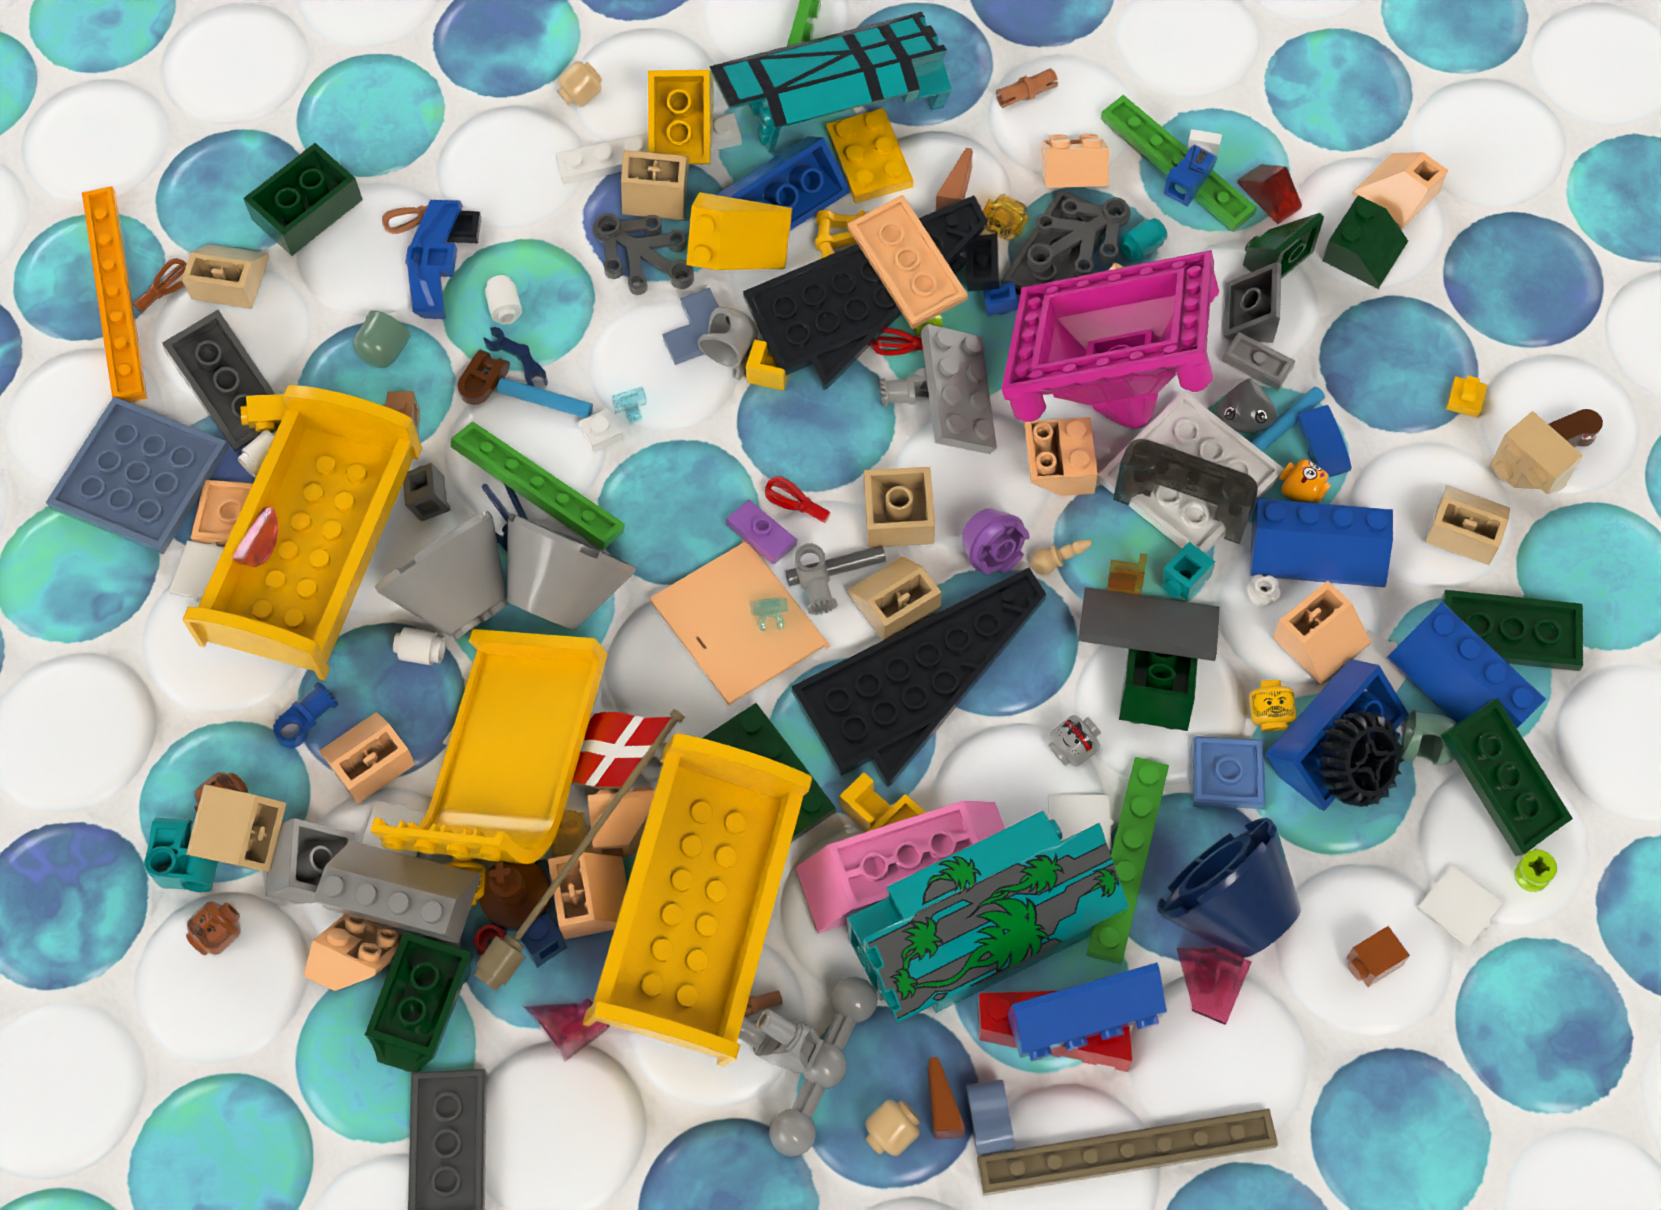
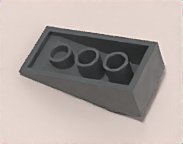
[162,310,275,451]

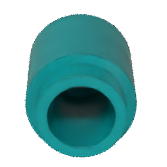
[1120,218,1167,262]

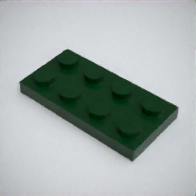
[1442,590,1583,671]
[1440,698,1573,856]
[702,703,836,843]

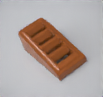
[927,1057,965,1140]

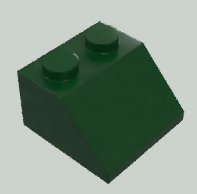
[1322,195,1408,289]

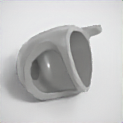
[697,307,758,380]

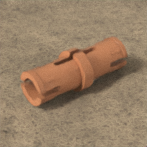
[995,68,1058,108]

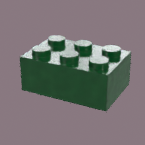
[243,143,363,256]

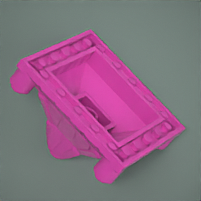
[1001,250,1219,429]

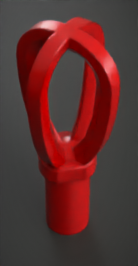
[872,328,923,356]
[765,476,831,523]

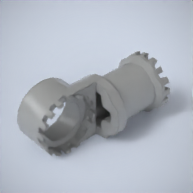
[879,367,929,408]
[795,543,838,615]

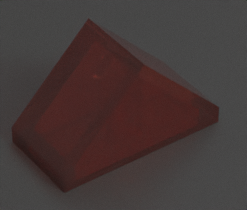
[1237,164,1302,224]

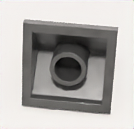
[1224,262,1282,343]

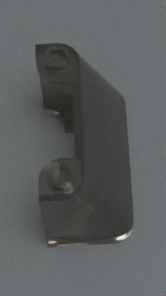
[1113,439,1258,544]

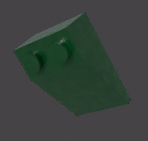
[1119,649,1198,731]

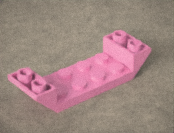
[795,801,1005,934]

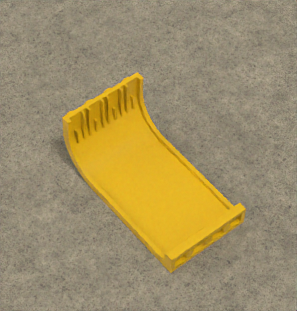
[370,629,608,864]

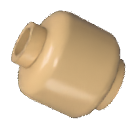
[557,61,603,107]
[865,1099,921,1156]

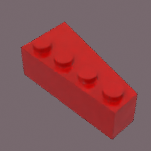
[977,991,1132,1072]

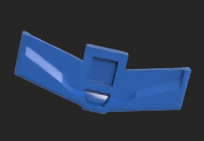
[405,200,463,319]

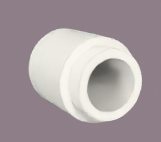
[485,275,523,325]
[237,430,276,478]
[393,627,446,665]

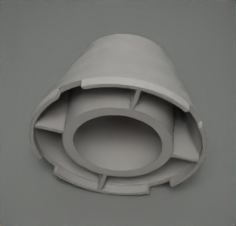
[507,513,637,630]

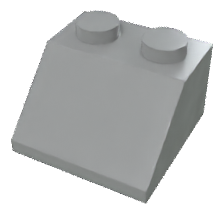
[265,818,354,903]

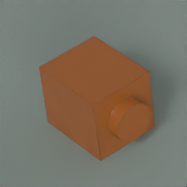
[1346,926,1410,987]

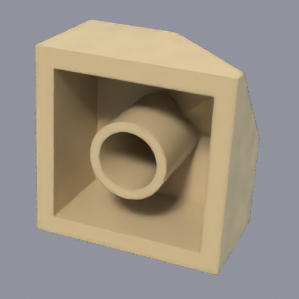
[1489,411,1583,494]
[864,467,935,548]

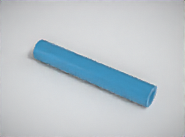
[497,378,593,418]
[1249,386,1325,452]

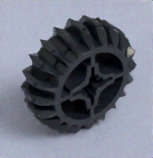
[1316,711,1405,807]

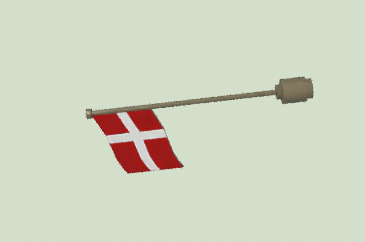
[473,709,685,991]

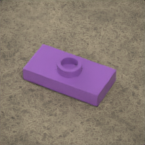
[726,500,797,565]

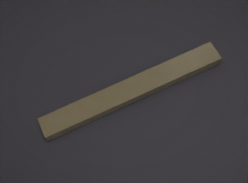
[977,1108,1278,1196]

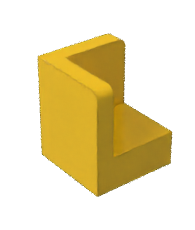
[746,339,790,391]
[839,772,891,832]

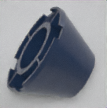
[1157,818,1301,958]

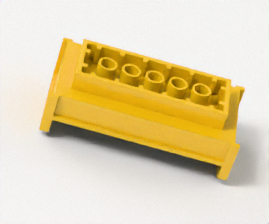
[182,385,423,681]
[582,733,812,1067]

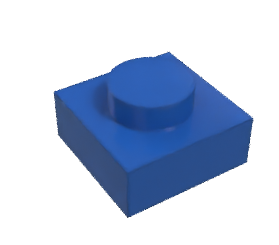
[983,282,1018,316]

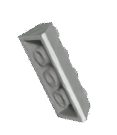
[313,841,481,944]

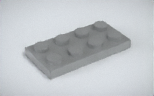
[921,324,997,454]

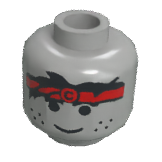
[1048,715,1101,767]

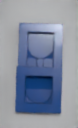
[1296,405,1352,478]

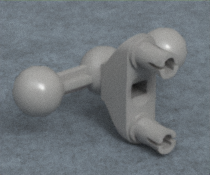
[738,977,878,1157]

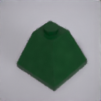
[1243,213,1324,279]

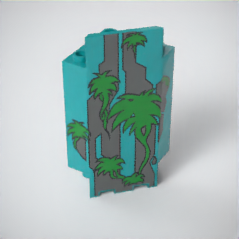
[847,811,1129,1023]

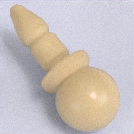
[1030,540,1092,575]

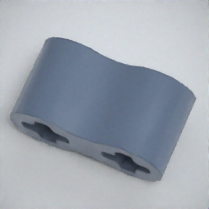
[965,1079,1015,1155]

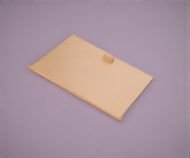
[649,540,830,705]

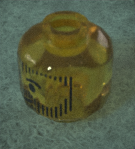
[983,194,1030,241]

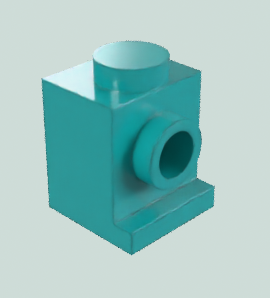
[1161,541,1215,600]

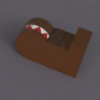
[1548,409,1603,447]

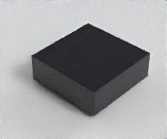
[447,211,482,243]

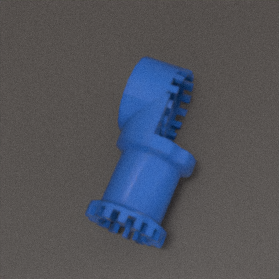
[273,682,339,748]

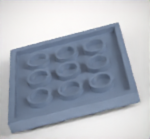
[46,397,229,554]

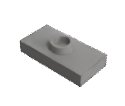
[1222,332,1296,390]

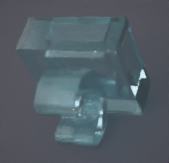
[611,386,647,425]
[750,597,788,632]

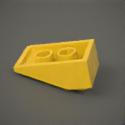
[648,70,714,165]
[686,192,792,270]

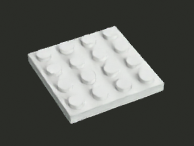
[1097,390,1284,554]

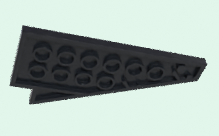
[743,195,988,390]
[791,567,1046,787]

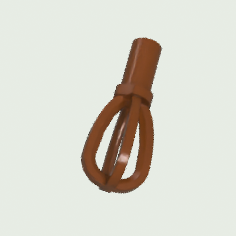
[133,258,187,313]

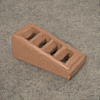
[936,148,973,211]

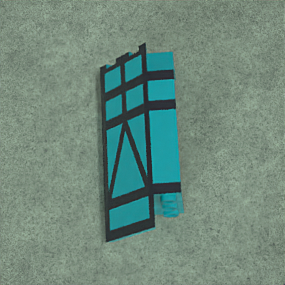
[709,12,952,153]

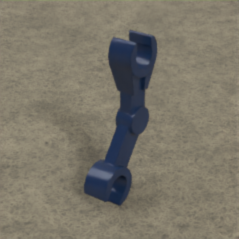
[483,327,548,387]

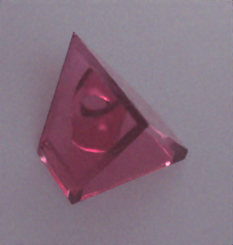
[1177,947,1252,1025]
[523,999,610,1062]

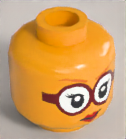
[1279,459,1331,503]

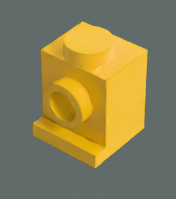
[241,394,287,433]

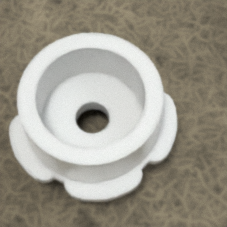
[1247,574,1281,606]

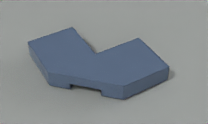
[662,288,719,365]

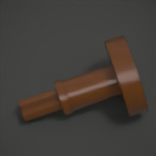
[479,861,552,932]

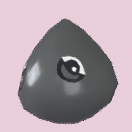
[1215,378,1278,433]

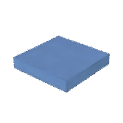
[1193,736,1265,809]

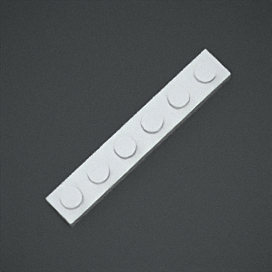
[555,113,742,185]

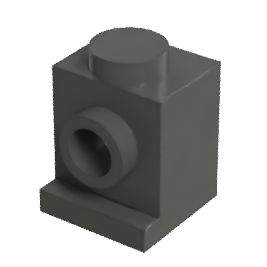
[403,462,451,522]

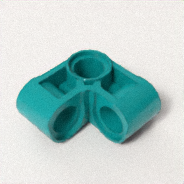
[144,818,218,892]

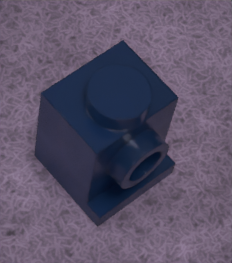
[519,913,567,968]

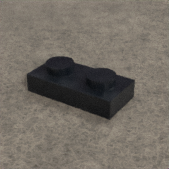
[966,234,1000,292]

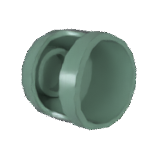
[353,310,411,368]
[1401,710,1456,766]

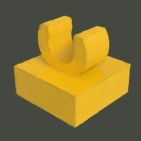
[1446,375,1487,418]

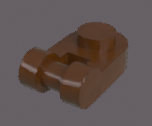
[457,350,510,405]

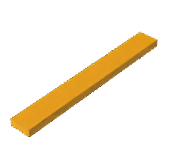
[82,186,148,403]

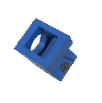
[1163,144,1217,207]

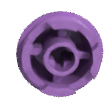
[962,508,1030,575]

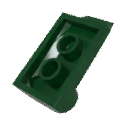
[365,931,474,1073]

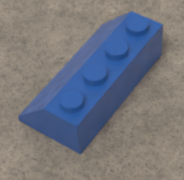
[715,136,850,231]
[1250,498,1393,587]
[1386,602,1546,728]
[1265,659,1409,811]
[1007,962,1167,1061]

